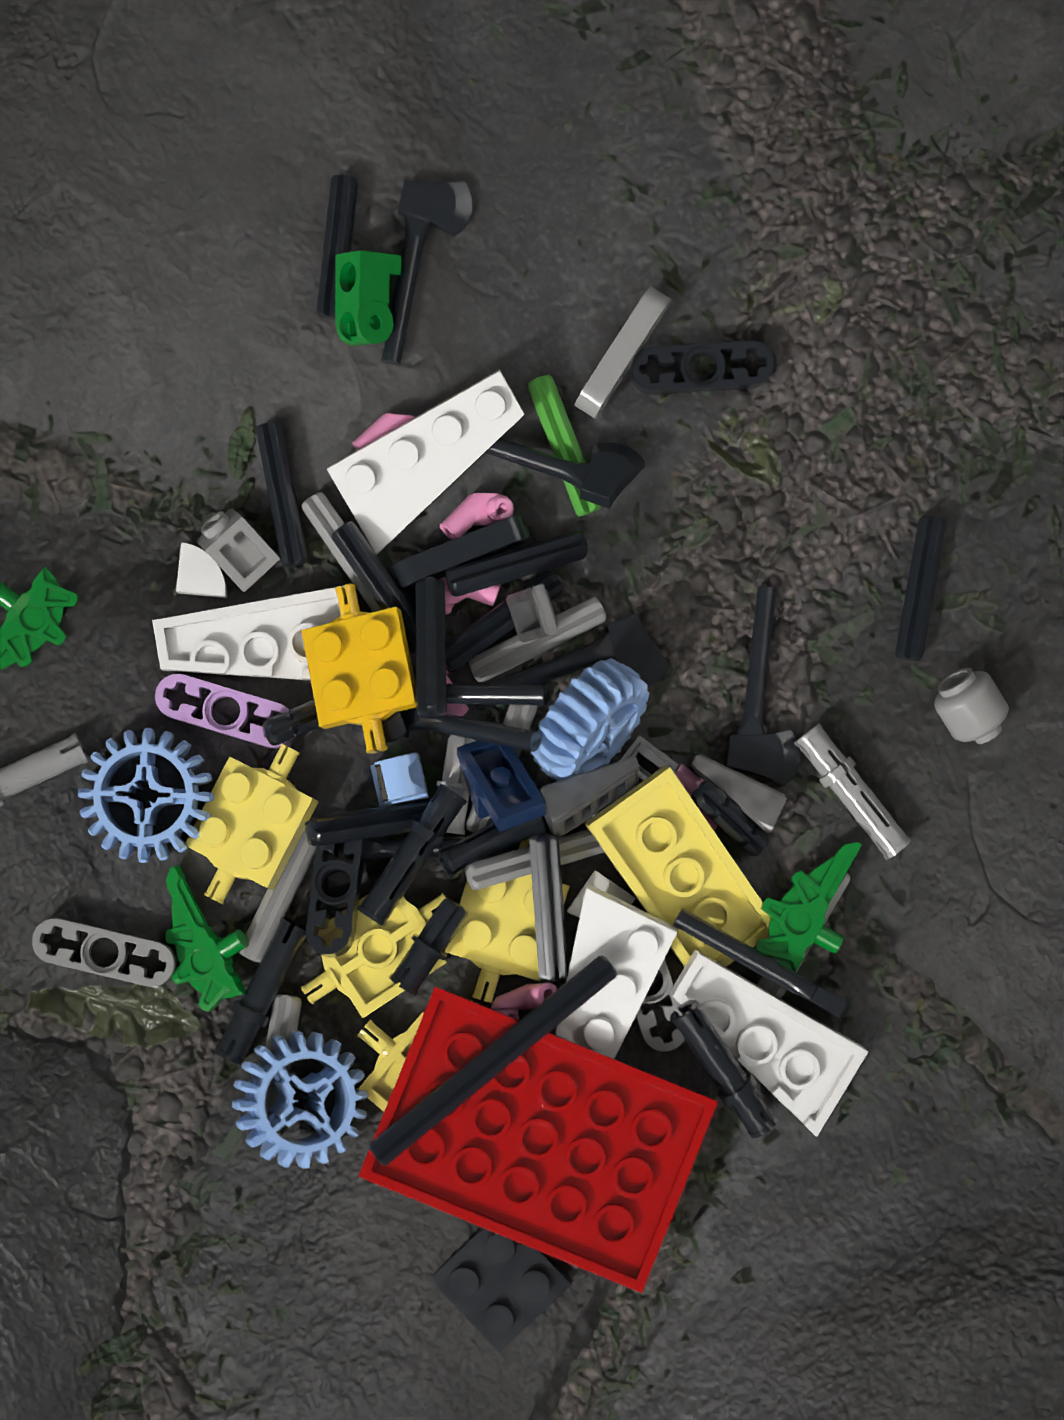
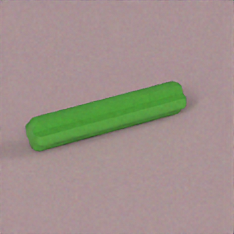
[528,375,600,516]

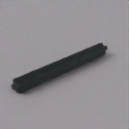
[369,955,618,1165]

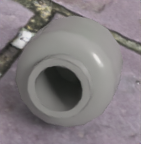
[934,668,1009,744]

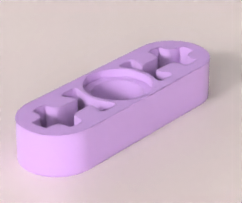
[155,674,293,748]

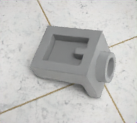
[196,508,280,592]

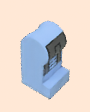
[370,753,429,807]

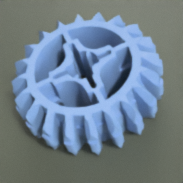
[531,658,649,781]
[78,728,214,863]
[232,1031,369,1169]

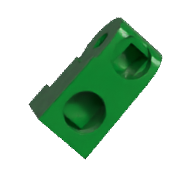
[335,250,401,346]

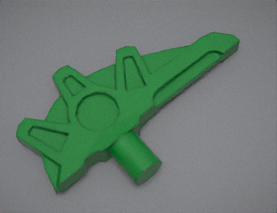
[0,567,78,670]
[755,842,862,972]
[165,866,249,1012]

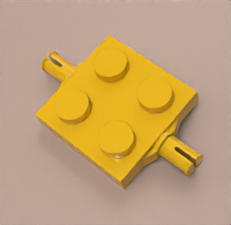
[301,584,416,753]

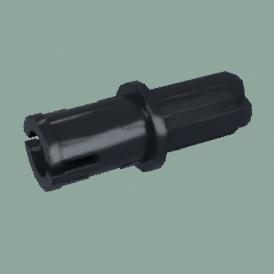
[389,898,468,996]

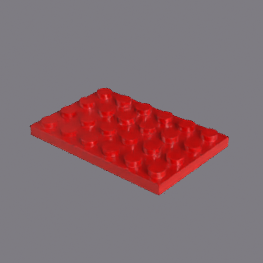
[358,986,718,1293]

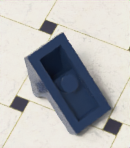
[457,740,546,832]

